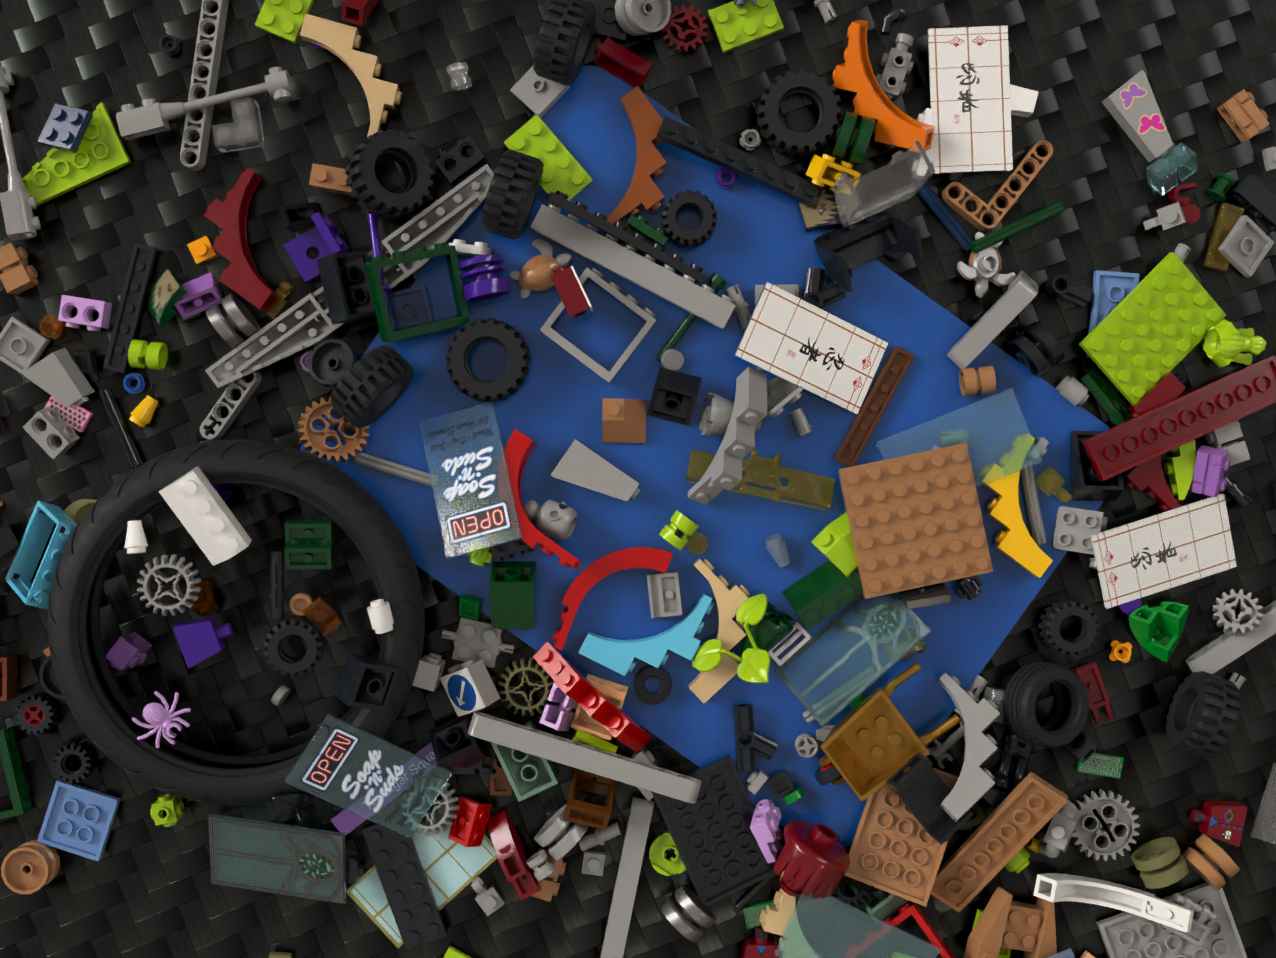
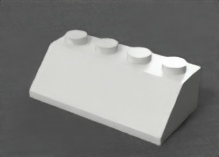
[159,466,252,566]

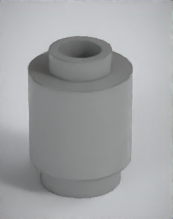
[1056,375,1090,406]

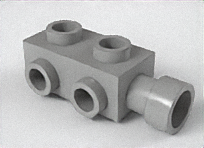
[876,33,914,100]

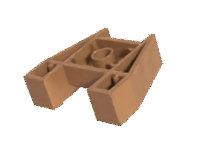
[963,886,1057,958]

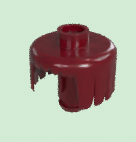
[773,820,850,899]

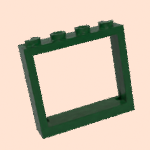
[365,242,470,342]
[0,726,32,819]

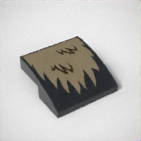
[796,185,847,233]

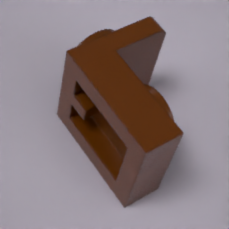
[191,580,220,616]
[303,597,341,637]

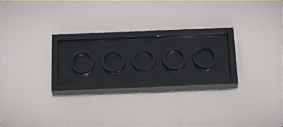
[362,814,448,951]

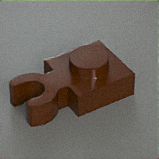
[490,757,512,796]

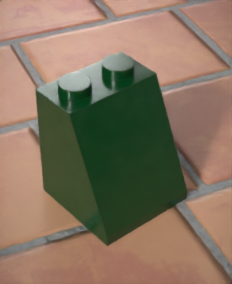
[489,562,536,630]

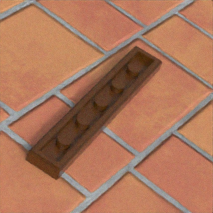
[833,345,915,467]

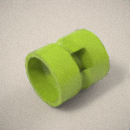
[128,339,168,370]
[659,510,699,551]

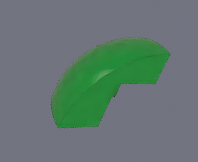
[1129,602,1189,663]

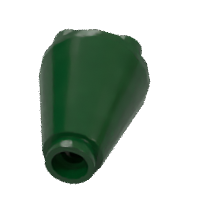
[740,602,794,657]

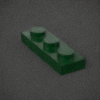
[1081,367,1132,425]

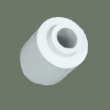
[367,599,394,634]

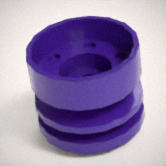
[459,254,511,302]

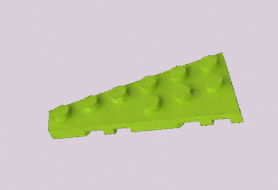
[6,102,132,206]

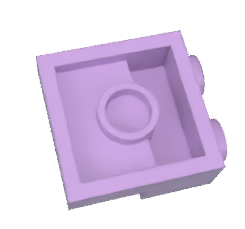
[750,799,782,863]

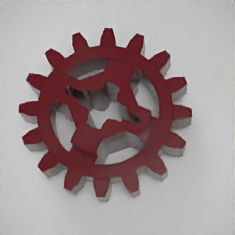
[661,4,708,54]

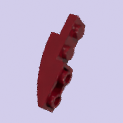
[487,809,542,901]

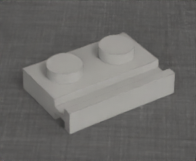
[647,571,682,618]

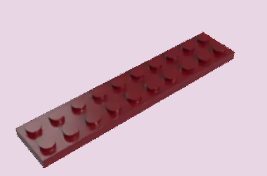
[1082,355,1276,481]

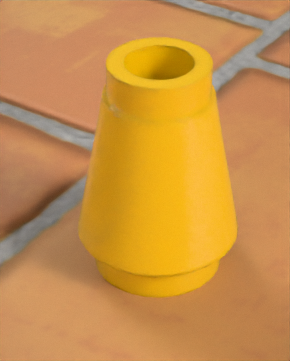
[129,395,158,428]

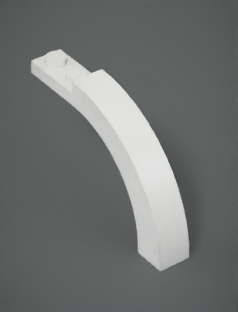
[1033,873,1194,933]

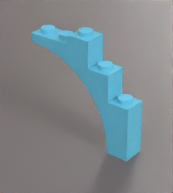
[578,593,714,676]

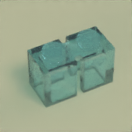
[1146,142,1198,196]

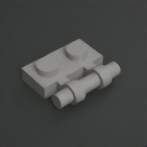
[1160,893,1216,947]

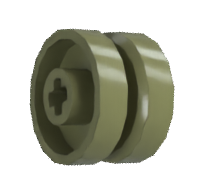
[1131,837,1190,889]

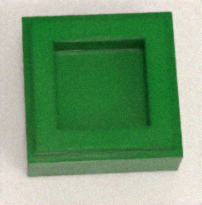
[458,594,482,621]

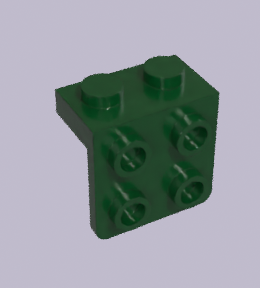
[617,215,668,260]

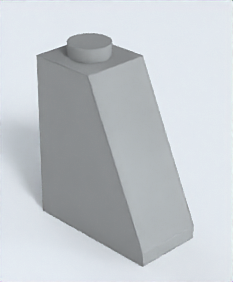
[23,348,95,407]

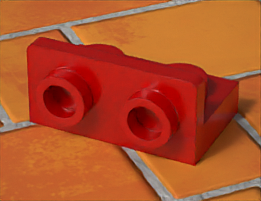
[448,796,491,847]

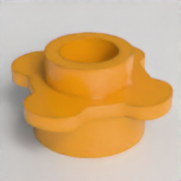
[1109,640,1132,663]

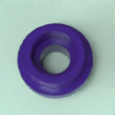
[715,168,737,189]

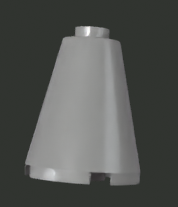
[699,393,762,436]

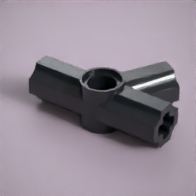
[802,268,846,309]
[734,703,778,772]

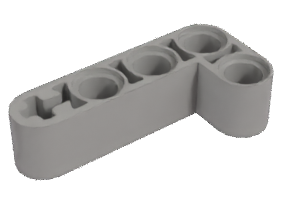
[200,356,262,440]

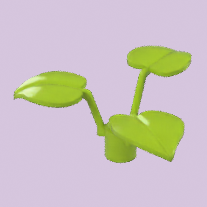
[692,594,771,683]

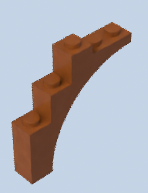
[606,86,667,225]

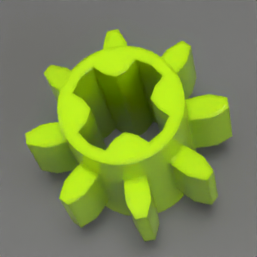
[466,541,493,567]

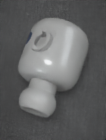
[524,499,578,540]

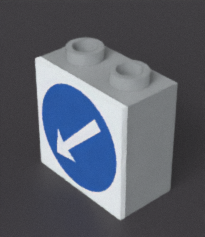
[440,659,500,717]

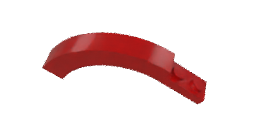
[498,429,581,570]
[552,546,673,650]

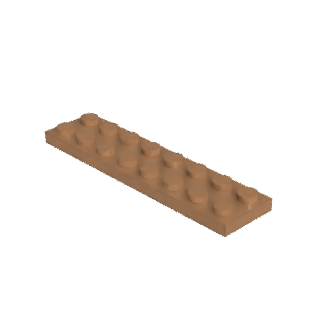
[931,772,1068,912]

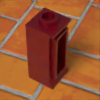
[594,36,654,88]

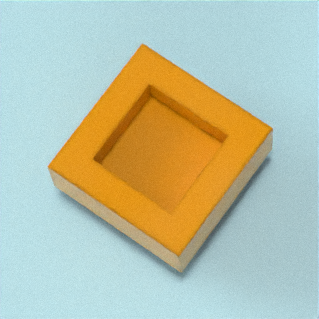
[187,235,218,265]

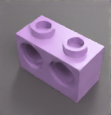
[58,295,112,332]

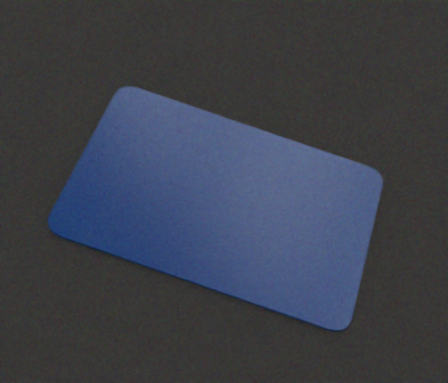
[300,66,1110,847]

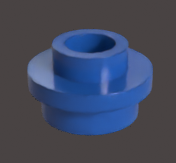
[123,373,146,394]

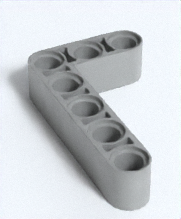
[946,270,1038,369]

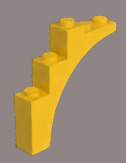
[977,434,1053,578]

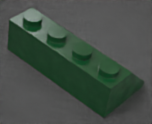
[782,560,863,630]

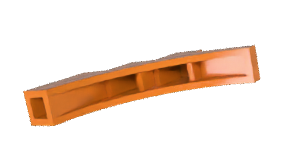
[832,20,935,152]

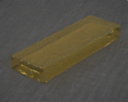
[1204,203,1245,272]

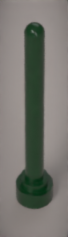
[657,272,727,362]

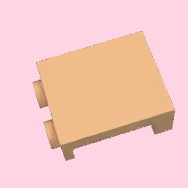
[571,674,629,741]

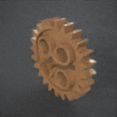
[297,396,370,465]

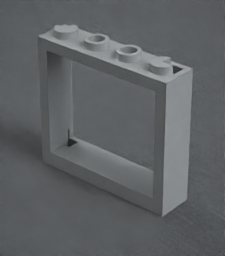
[540,268,656,384]

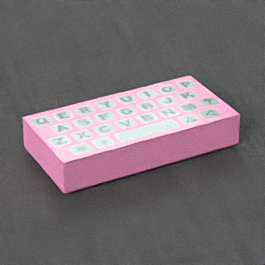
[44,396,93,432]

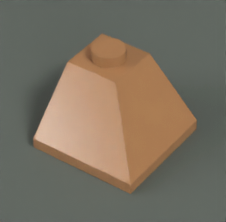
[602,398,646,443]

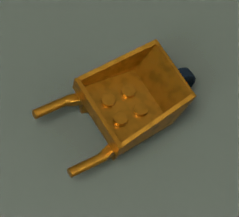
[814,662,961,802]

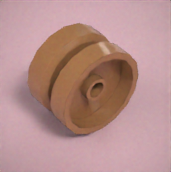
[1181,834,1240,891]
[1,840,60,894]

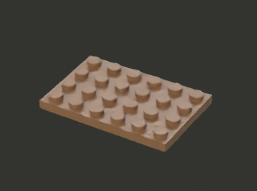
[844,767,959,907]

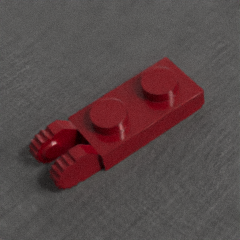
[1073,662,1114,725]

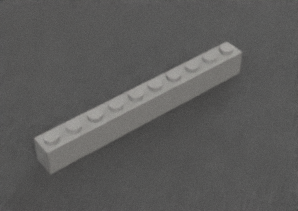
[530,204,736,330]

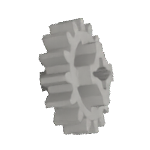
[1212,589,1263,636]

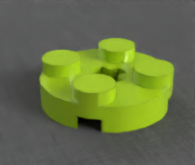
[649,831,686,876]

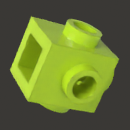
[150,794,185,827]

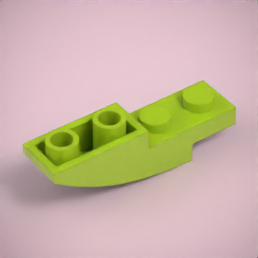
[1164,439,1196,500]

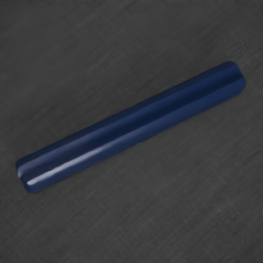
[914,179,974,251]

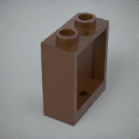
[563,768,616,830]

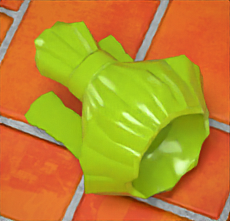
[1203,319,1266,367]

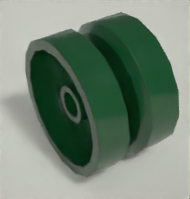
[830,110,875,166]

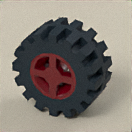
[15,694,60,734]

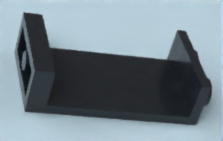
[886,752,973,845]

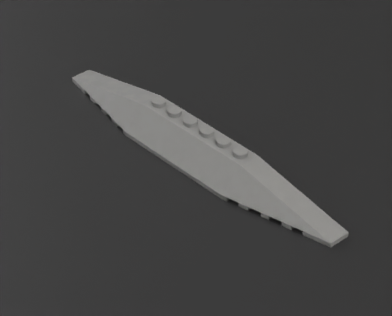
[205,164,494,388]

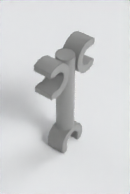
[925,722,964,769]

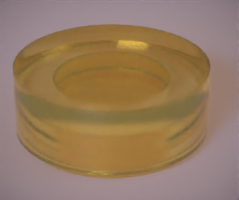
[686,533,708,555]

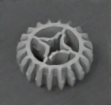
[137,554,201,616]
[401,776,459,836]

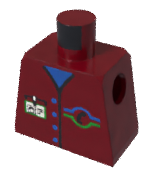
[1190,801,1247,847]
[741,927,779,958]

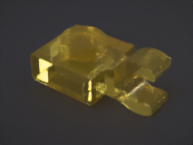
[267,281,294,319]
[1035,466,1072,503]

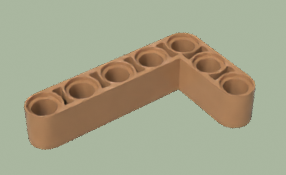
[941,140,1053,232]

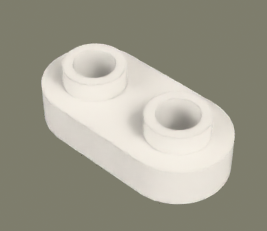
[448,239,491,257]

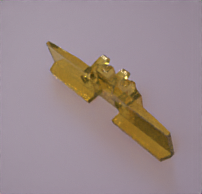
[686,449,835,510]

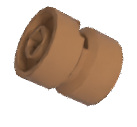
[959,366,996,397]

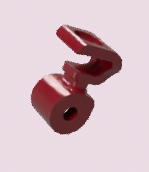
[1168,182,1201,226]

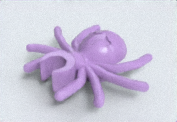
[132,691,191,749]

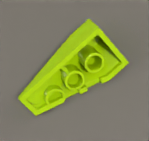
[811,512,858,577]

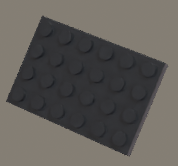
[651,754,777,908]

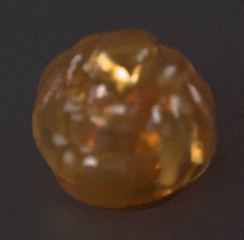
[39,314,64,339]

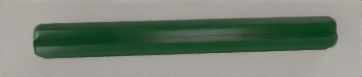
[969,202,1064,254]

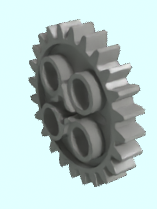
[1072,789,1140,861]

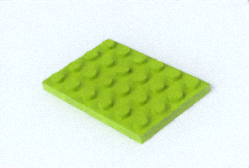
[1079,252,1226,405]

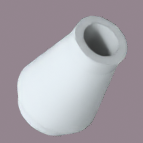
[124,520,148,554]

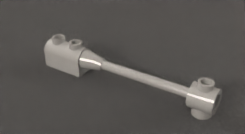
[0,66,41,241]
[116,66,293,140]

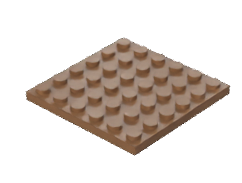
[838,443,993,599]

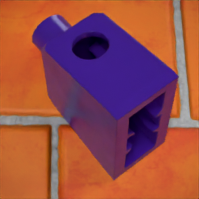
[173,617,234,668]

